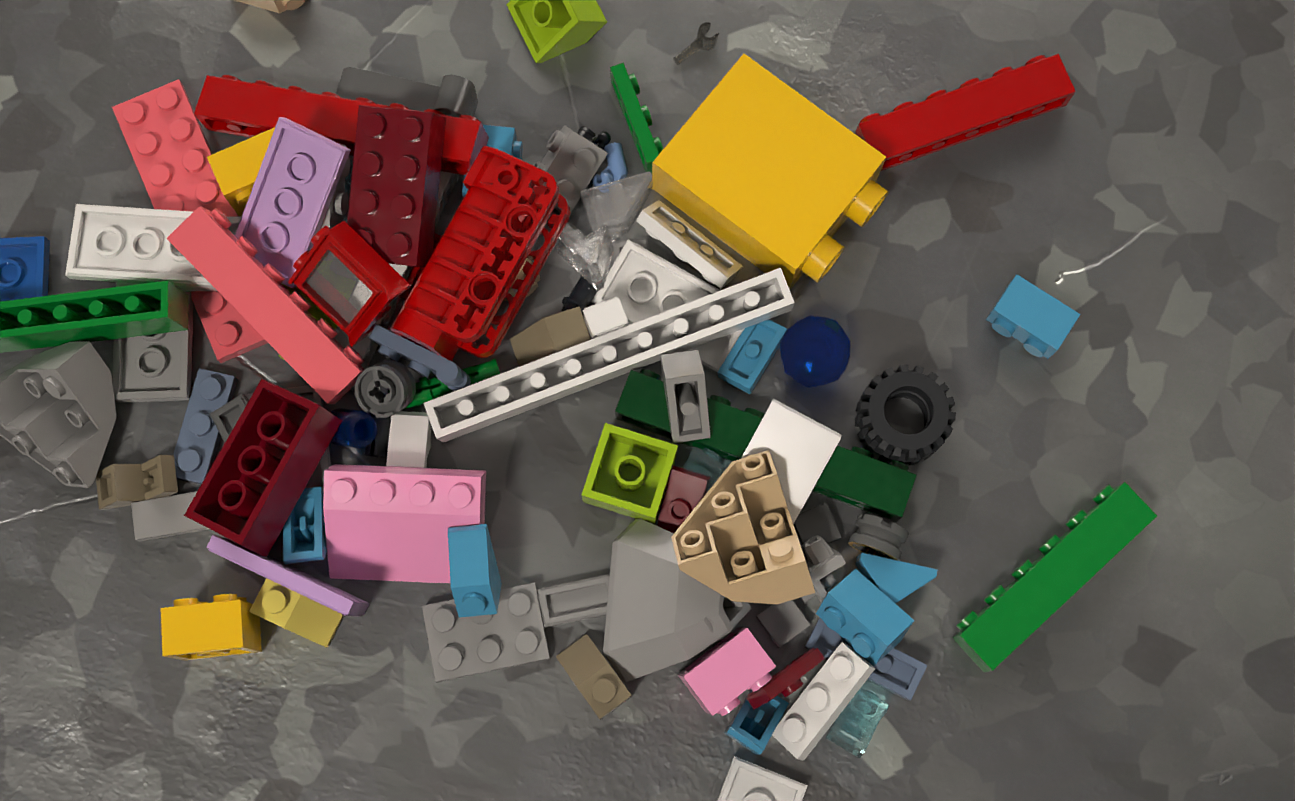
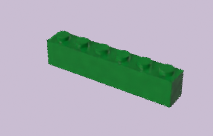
[0,280,189,353]
[953,482,1157,673]

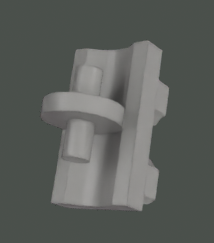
[801,535,846,603]

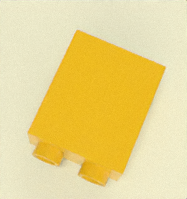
[652,53,889,290]

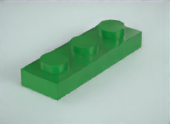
[610,62,663,176]

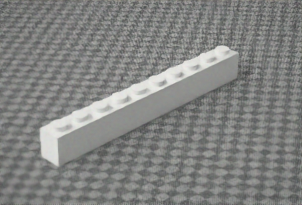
[423,268,795,443]

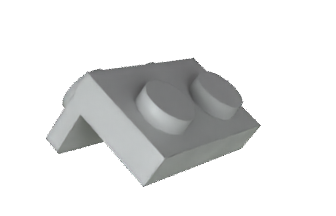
[533,125,608,212]

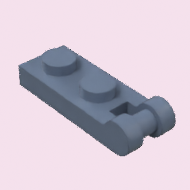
[369,324,471,392]

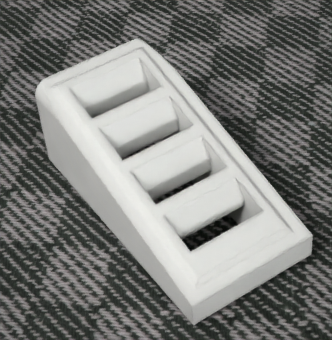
[583,297,628,339]

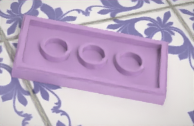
[235,117,351,288]
[207,535,370,616]

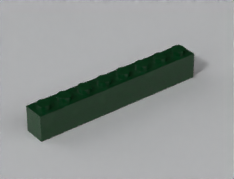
[615,369,917,522]

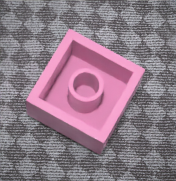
[677,627,776,716]

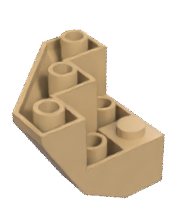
[671,450,815,605]

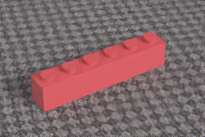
[166,206,365,404]

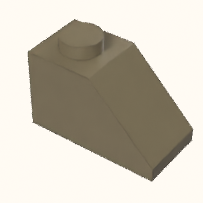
[556,634,632,720]

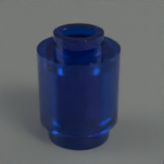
[330,408,377,448]

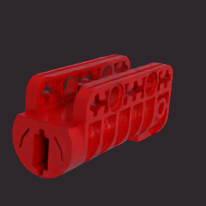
[390,146,571,361]

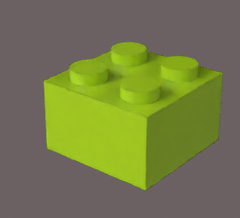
[581,423,678,525]

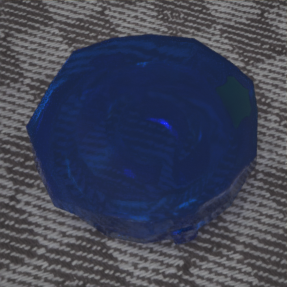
[779,315,851,388]

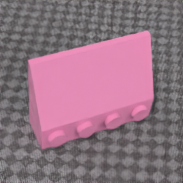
[323,464,486,583]

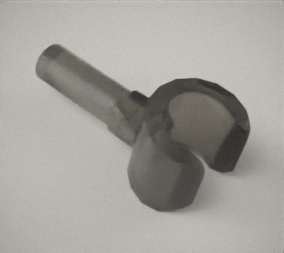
[673,22,719,65]

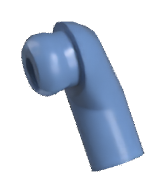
[593,143,628,194]

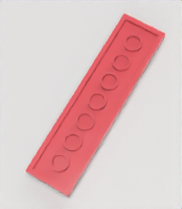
[112,79,268,363]

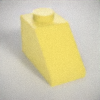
[249,578,344,648]

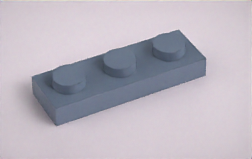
[173,368,238,485]
[804,617,927,701]

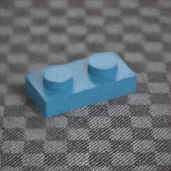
[717,319,787,394]

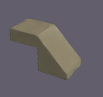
[510,306,591,367]
[96,455,178,510]

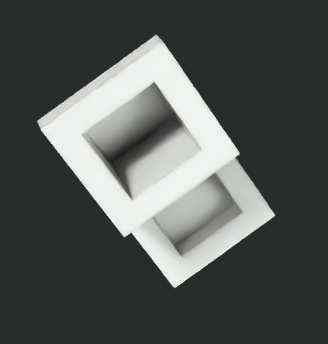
[386,411,431,468]

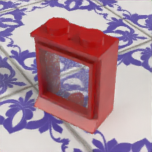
[287,221,410,348]

